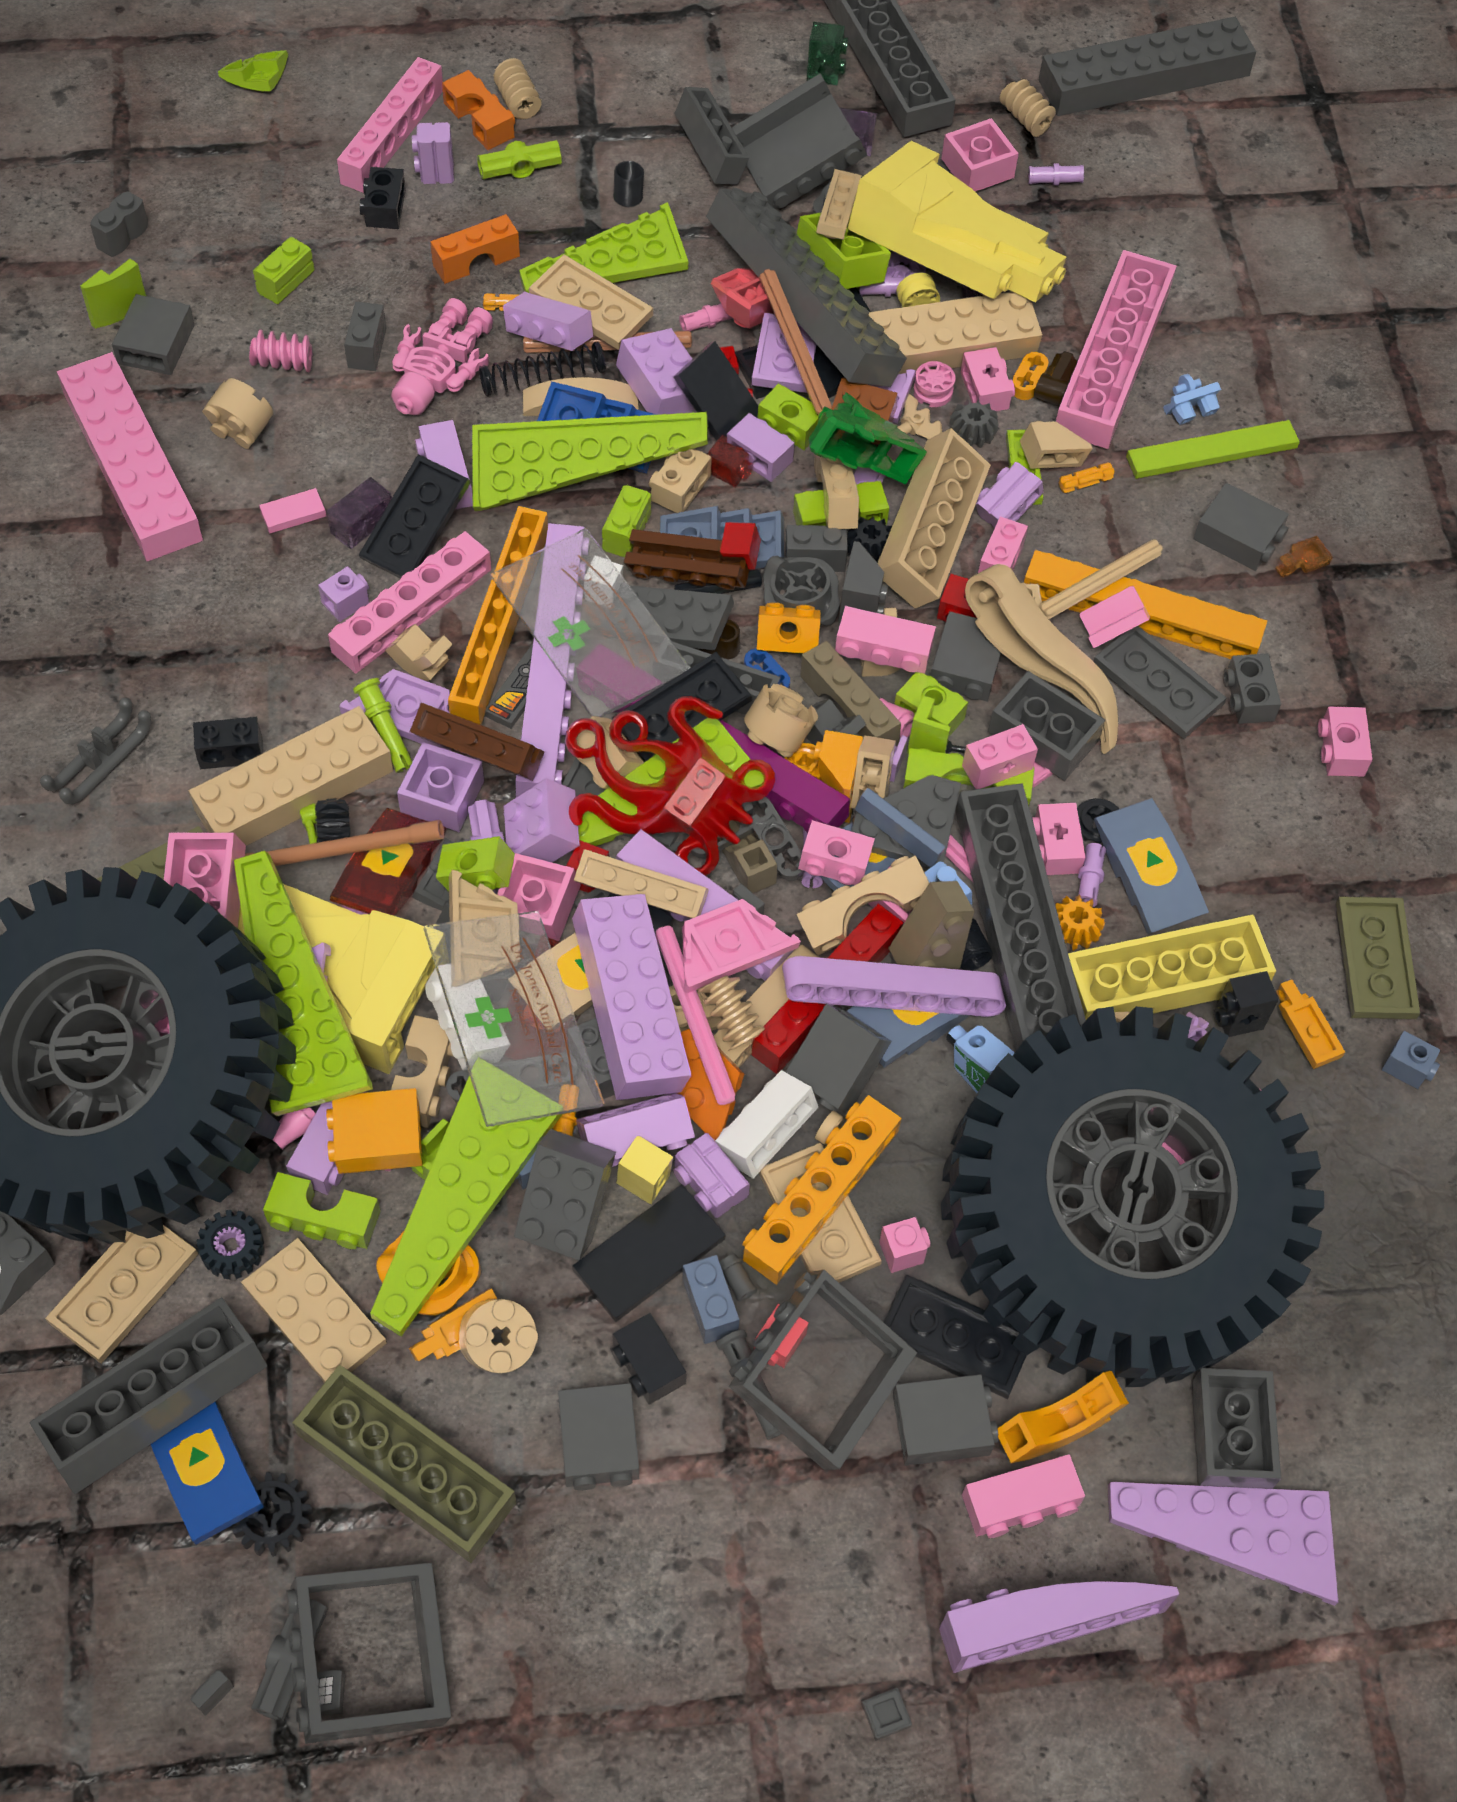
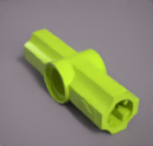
[477,140,562,179]

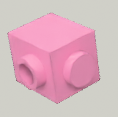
[879,1217,930,1273]

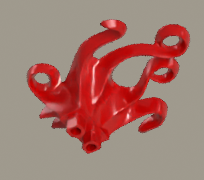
[565,696,775,876]

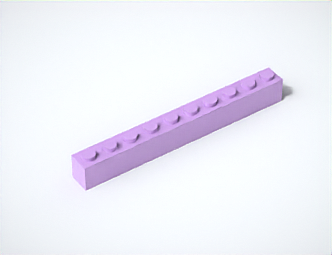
[516,523,589,797]

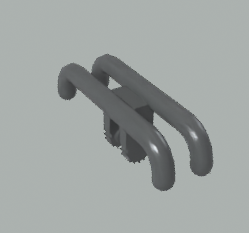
[40,697,151,805]

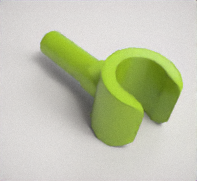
[300,803,316,844]

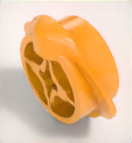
[376,1230,481,1315]

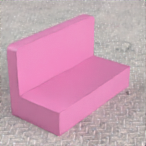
[1080,586,1150,648]

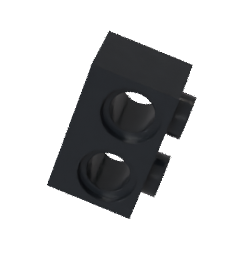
[360,167,406,229]
[193,717,263,770]

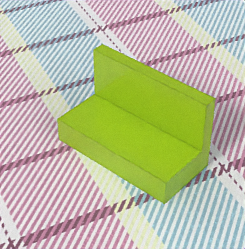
[907,695,951,754]

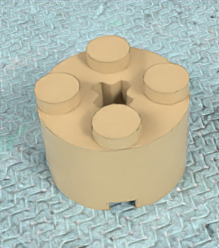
[202,378,273,449]
[744,684,818,757]
[459,1299,538,1373]

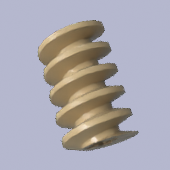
[493,58,542,119]
[1000,79,1056,137]
[698,975,765,1051]

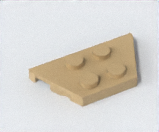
[449,870,519,988]

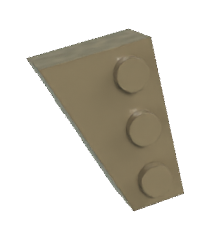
[889,881,974,970]

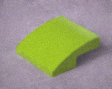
[80,259,146,329]

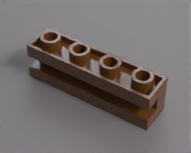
[624,529,749,590]
[409,702,544,781]

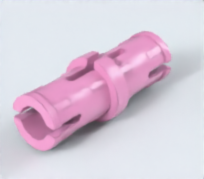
[679,304,732,332]

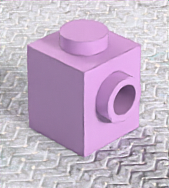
[318,566,369,622]

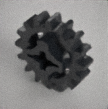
[232,1472,313,1557]

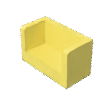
[616,1136,673,1205]

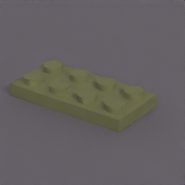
[1336,897,1420,1019]

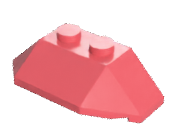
[711,268,774,329]

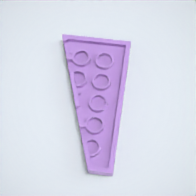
[1108,1482,1338,1606]

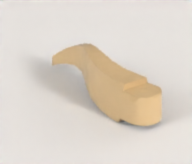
[965,564,1118,754]

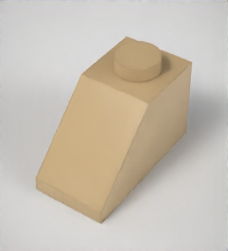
[1020,421,1093,469]

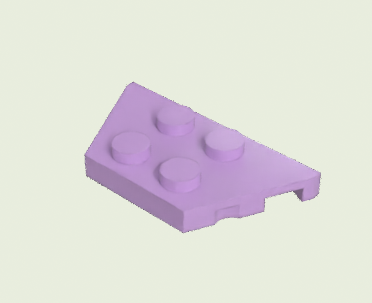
[339,669,451,751]

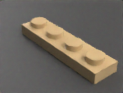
[816,169,862,240]
[574,849,709,919]

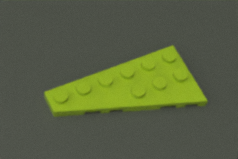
[519,202,689,293]
[578,717,764,846]

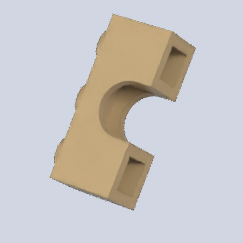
[391,1015,454,1128]

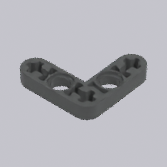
[688,797,804,881]

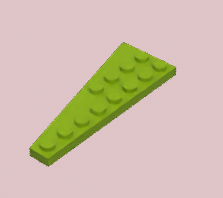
[370,1058,563,1336]

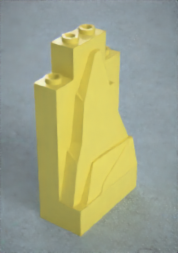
[847,141,1067,303]
[238,884,449,1074]

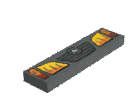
[485,635,574,729]

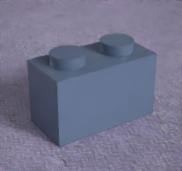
[682,1255,739,1344]

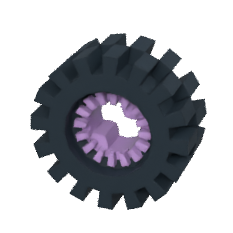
[197,1210,265,1280]

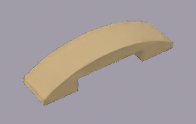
[523,377,639,416]

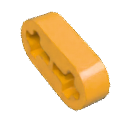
[1013,352,1049,400]

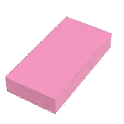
[259,488,326,534]

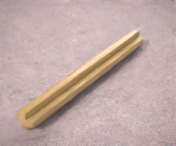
[1039,539,1163,619]

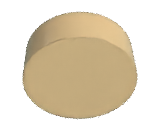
[815,1110,844,1145]

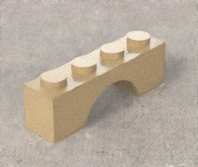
[814,454,859,529]
[797,855,929,956]

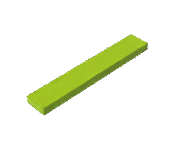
[1126,420,1300,479]

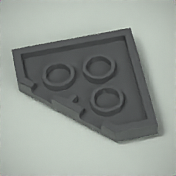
[851,775,961,869]

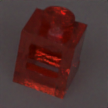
[707,435,753,488]

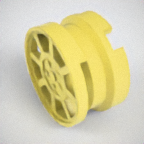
[896,273,940,307]

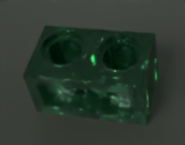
[806,21,849,86]

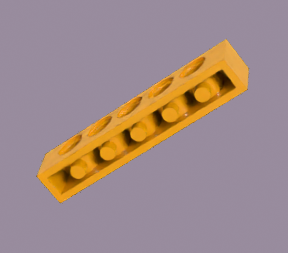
[742,1095,902,1285]

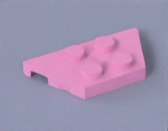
[682,899,801,993]

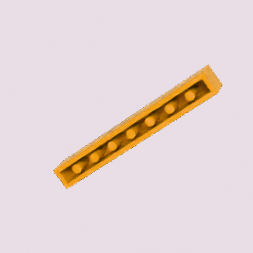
[448,506,548,725]
[1024,550,1267,659]

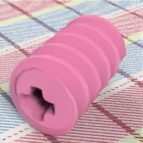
[249,330,313,373]

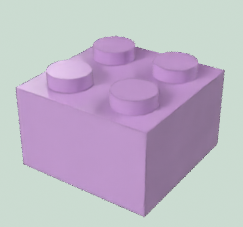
[397,742,484,832]
[504,778,580,862]

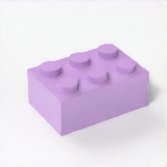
[616,328,697,415]
[576,1093,695,1167]

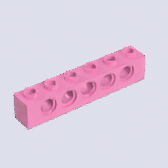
[337,57,443,193]
[328,531,491,674]

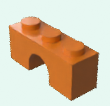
[442,70,515,150]
[430,214,520,284]

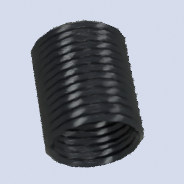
[613,161,644,207]
[960,918,993,971]

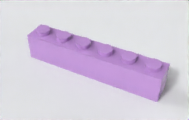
[616,829,794,981]

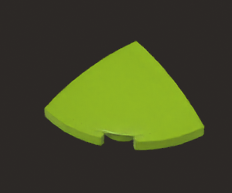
[218,50,288,91]

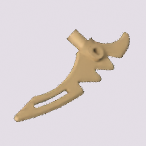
[897,394,942,439]

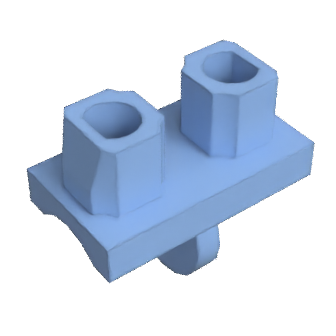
[1163,374,1221,425]

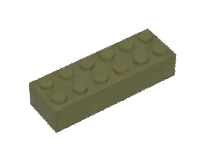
[292,1365,516,1563]

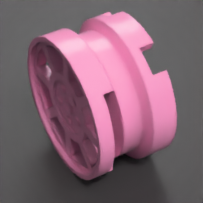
[914,361,955,407]

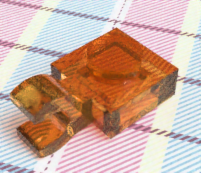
[1275,536,1333,577]

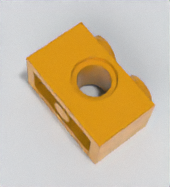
[756,603,820,653]

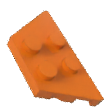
[677,1028,744,1141]

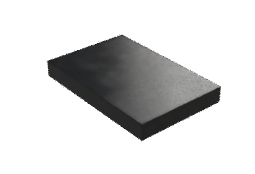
[673,341,758,448]

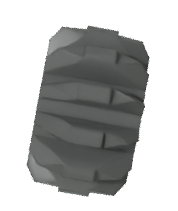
[949,399,999,448]

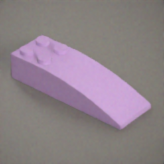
[939,1581,1179,1673]

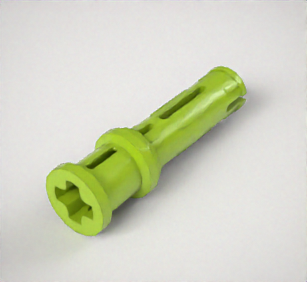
[353,678,413,773]

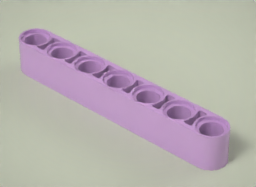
[782,956,1006,1017]

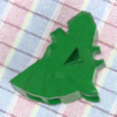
[809,392,927,485]

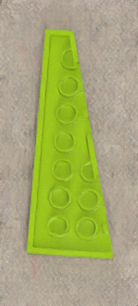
[472,412,708,511]
[234,851,373,1116]

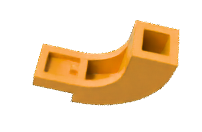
[997,1371,1129,1463]

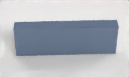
[855,788,945,868]

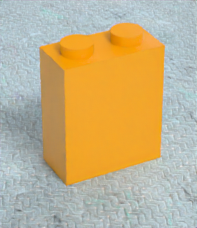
[326,1088,423,1174]

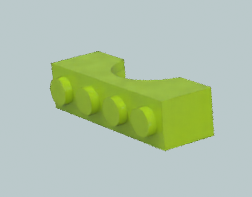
[903,748,1035,805]

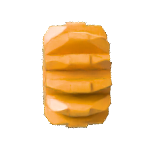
[1055,894,1105,951]

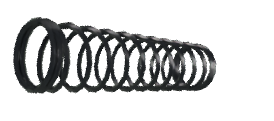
[479,341,606,397]

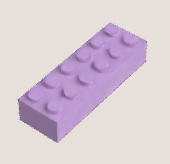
[572,894,691,1100]

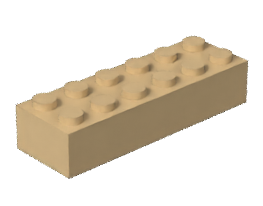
[869,291,1042,374]
[877,428,991,608]
[188,706,393,846]

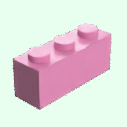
[835,606,936,674]
[962,1454,1085,1538]

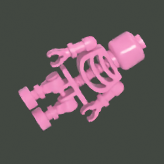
[391,298,493,415]

